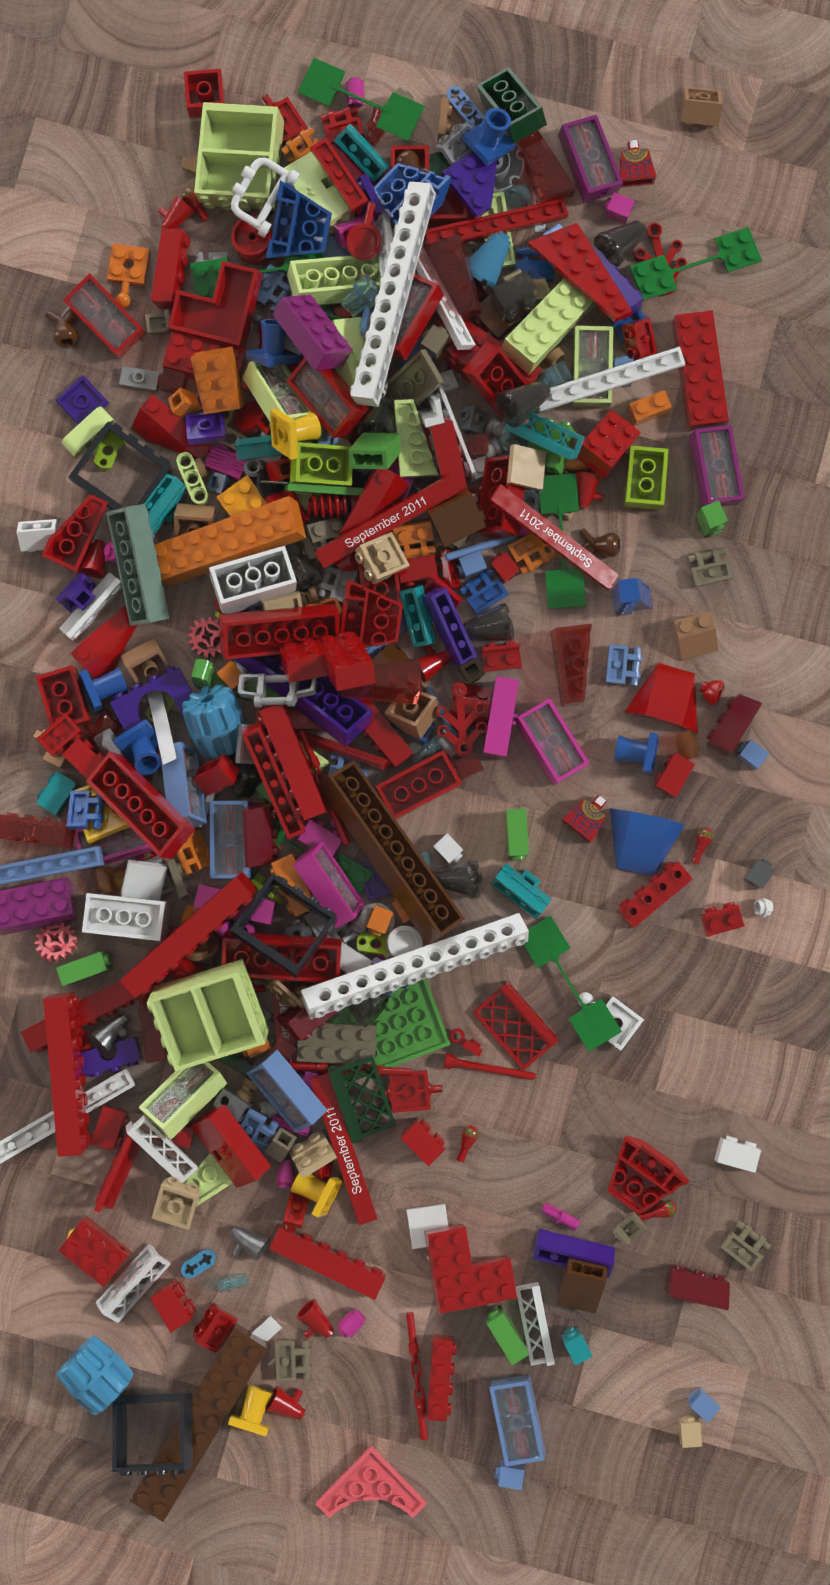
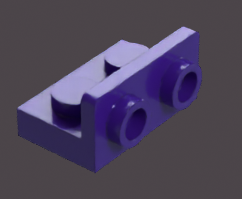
[355,174,384,215]

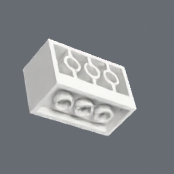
[82,893,171,941]

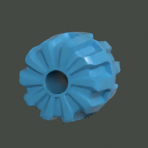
[182,685,246,759]
[56,1335,134,1415]

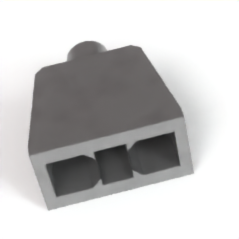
[213,1088,256,1122]

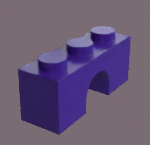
[81,1036,143,1078]

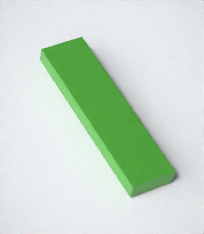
[284,483,363,496]

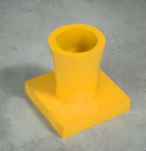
[270,408,321,460]
[291,1173,344,1218]
[228,1385,273,1437]

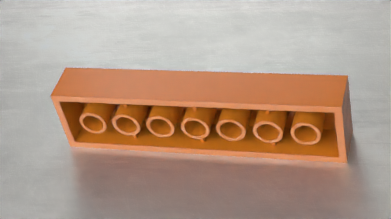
[154,496,306,586]

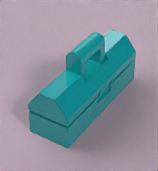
[334,124,390,182]
[144,473,187,535]
[399,586,437,648]
[490,863,552,919]

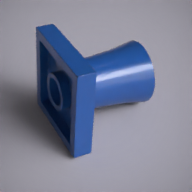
[462,108,516,166]
[246,319,300,367]
[80,668,128,715]
[114,719,162,775]
[614,732,660,776]

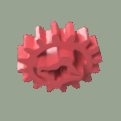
[187,616,222,659]
[35,923,78,963]

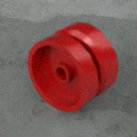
[231,215,273,265]

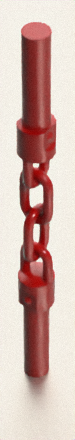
[298,730,351,846]
[288,1062,412,1076]
[406,1312,428,1440]

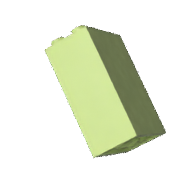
[194,102,284,211]
[147,959,269,1072]

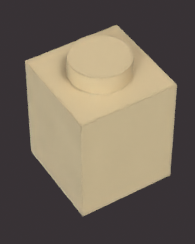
[678,1415,702,1448]

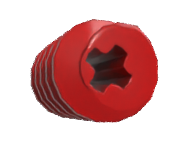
[308,493,347,519]

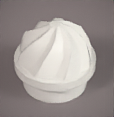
[754,898,774,917]

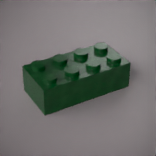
[476,67,547,143]

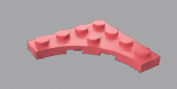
[315,1445,427,1518]

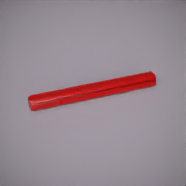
[298,732,388,770]

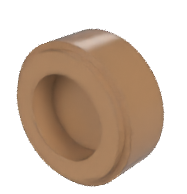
[194,457,208,477]

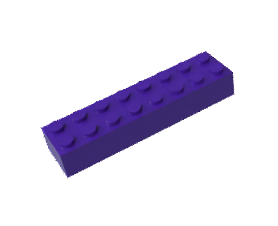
[234,654,373,747]

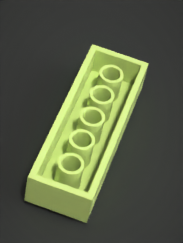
[287,254,393,305]
[501,278,596,374]

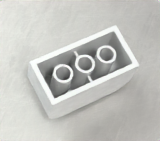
[209,546,297,614]

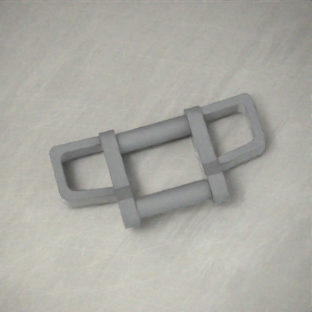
[238,673,317,708]

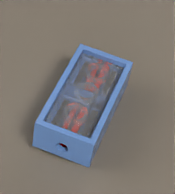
[161,742,207,827]
[210,801,253,878]
[246,1050,327,1133]
[489,1374,546,1467]

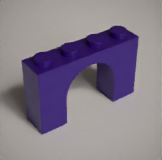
[110,666,193,732]

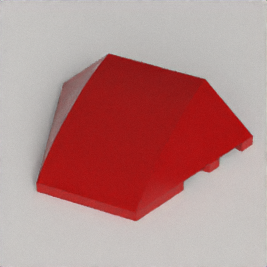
[339,579,403,648]
[624,663,698,733]
[607,1135,690,1214]

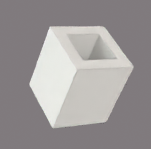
[433,833,463,864]

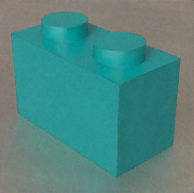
[36,771,80,816]
[561,1326,593,1366]

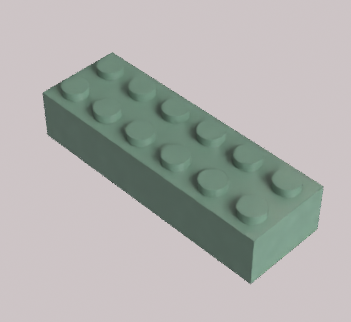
[106,504,169,626]

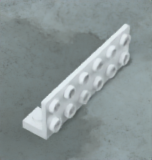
[435,369,486,482]

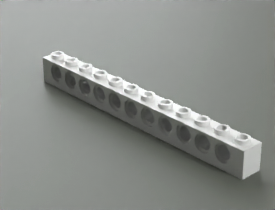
[350,182,436,407]
[301,913,529,1019]

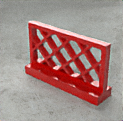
[310,137,368,217]
[472,981,559,1071]
[94,1131,141,1213]

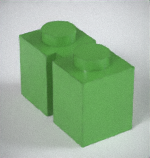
[695,500,728,537]

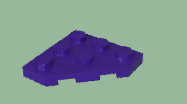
[441,151,497,219]

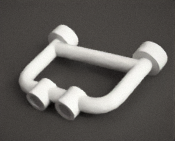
[231,158,300,238]

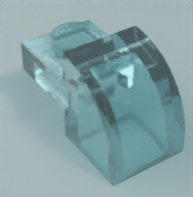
[340,273,380,318]

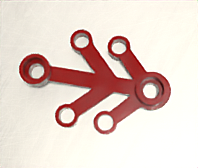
[634,222,687,295]
[436,682,487,757]

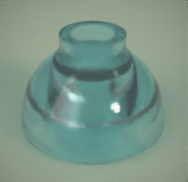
[506,183,531,209]

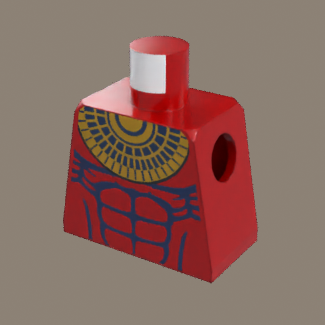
[619,140,656,188]
[561,795,607,843]

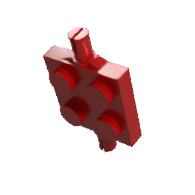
[262,94,308,150]
[377,1070,443,1113]

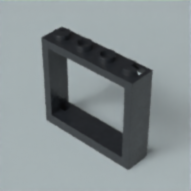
[68,422,171,510]
[231,873,337,979]
[112,1393,193,1476]

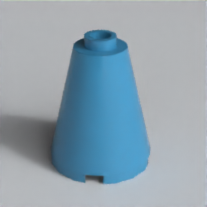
[463,231,511,288]

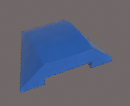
[374,163,452,225]
[266,180,332,258]
[610,808,685,876]

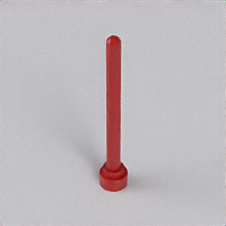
[443,1053,536,1080]

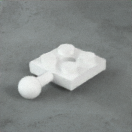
[578,992,644,1051]

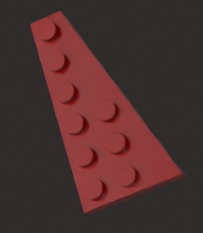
[527,223,633,322]

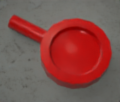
[345,202,382,260]
[234,401,271,436]

